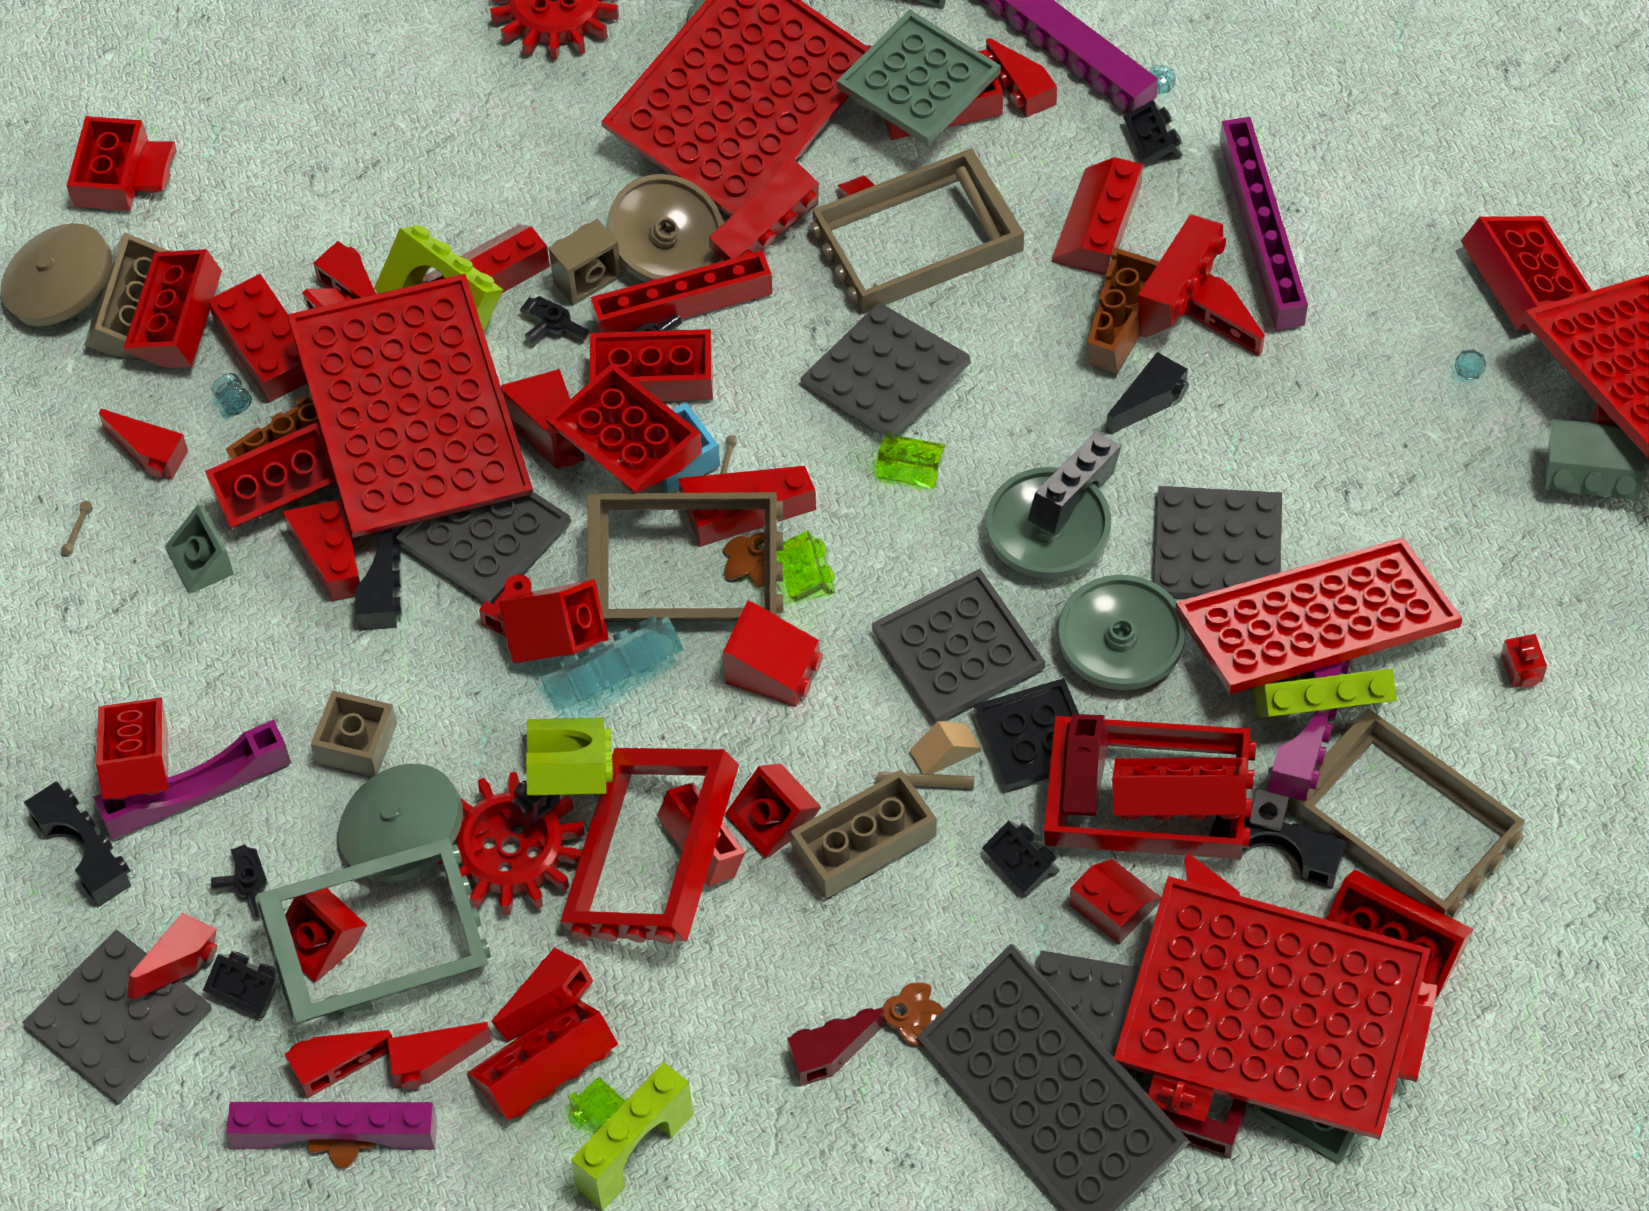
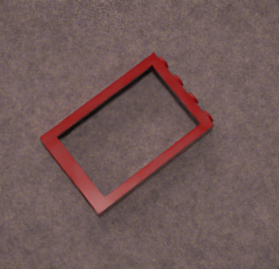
[1044,716,1256,860]
[560,748,739,944]

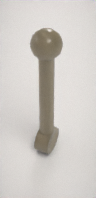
[720,435,737,474]
[61,501,93,556]

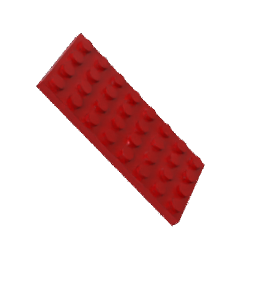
[1175,537,1462,694]

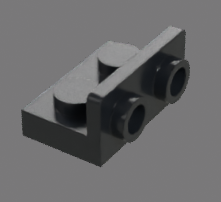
[1123,100,1183,166]
[982,820,1060,895]
[203,950,281,1016]

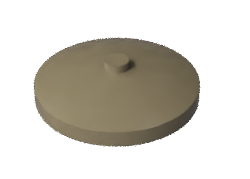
[606,174,723,282]
[1,223,112,326]

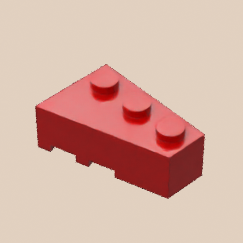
[282,499,361,602]

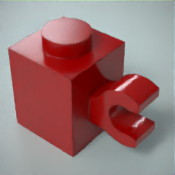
[1501,634,1547,688]

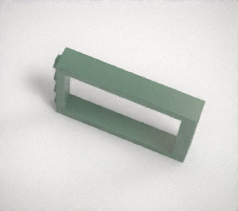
[255,837,491,1025]

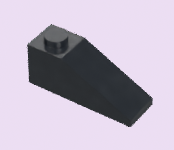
[1106,352,1189,434]

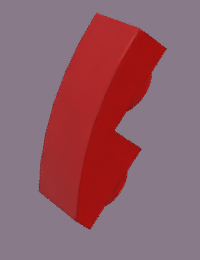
[134,141,177,193]

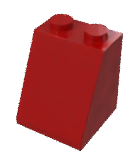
[501,369,585,469]
[499,579,609,663]
[723,600,823,707]

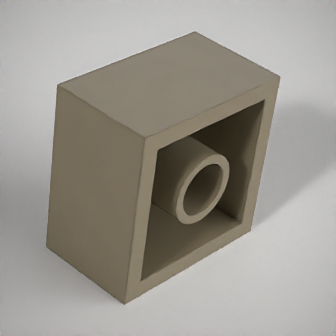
[548,218,622,306]
[311,690,397,776]

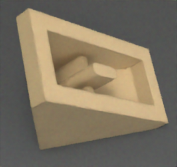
[910,721,981,774]

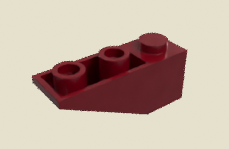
[1063,714,1109,816]
[787,1007,884,1086]

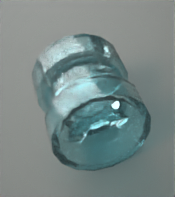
[211,373,252,416]

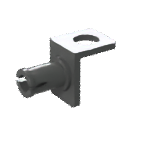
[1249,767,1289,831]

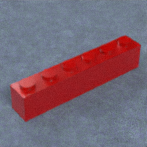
[590,250,773,333]

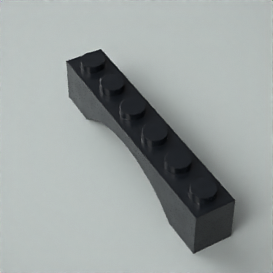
[355,526,402,631]

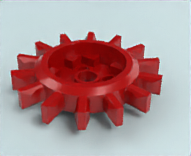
[490,0,619,60]
[437,772,585,915]

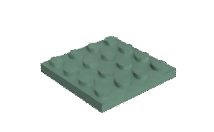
[837,10,1001,146]

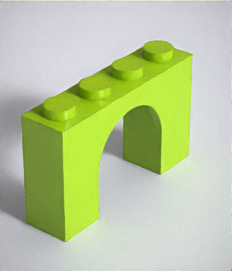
[374,225,503,331]
[1253,668,1397,719]
[526,717,613,795]
[571,1062,694,1211]

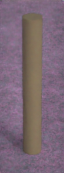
[955,166,1001,241]
[877,772,975,789]

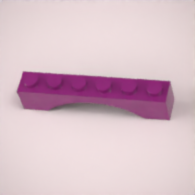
[1268,659,1351,801]
[93,719,291,840]
[226,1102,437,1150]

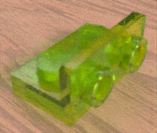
[876,436,945,488]
[777,531,835,602]
[568,1077,626,1134]

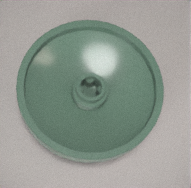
[986,467,1111,579]
[1058,575,1186,690]
[338,764,463,883]

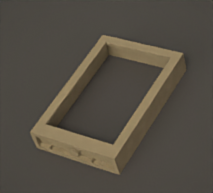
[810,148,1024,314]
[587,492,783,622]
[1287,708,1525,918]

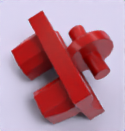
[1148,1074,1214,1122]

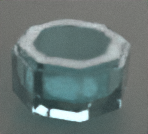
[1149,65,1176,94]
[1455,349,1486,380]

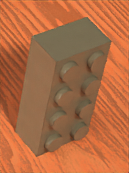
[791,769,937,898]

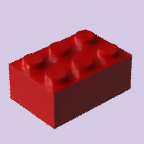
[66,116,148,211]

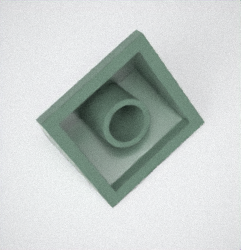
[165,505,234,592]

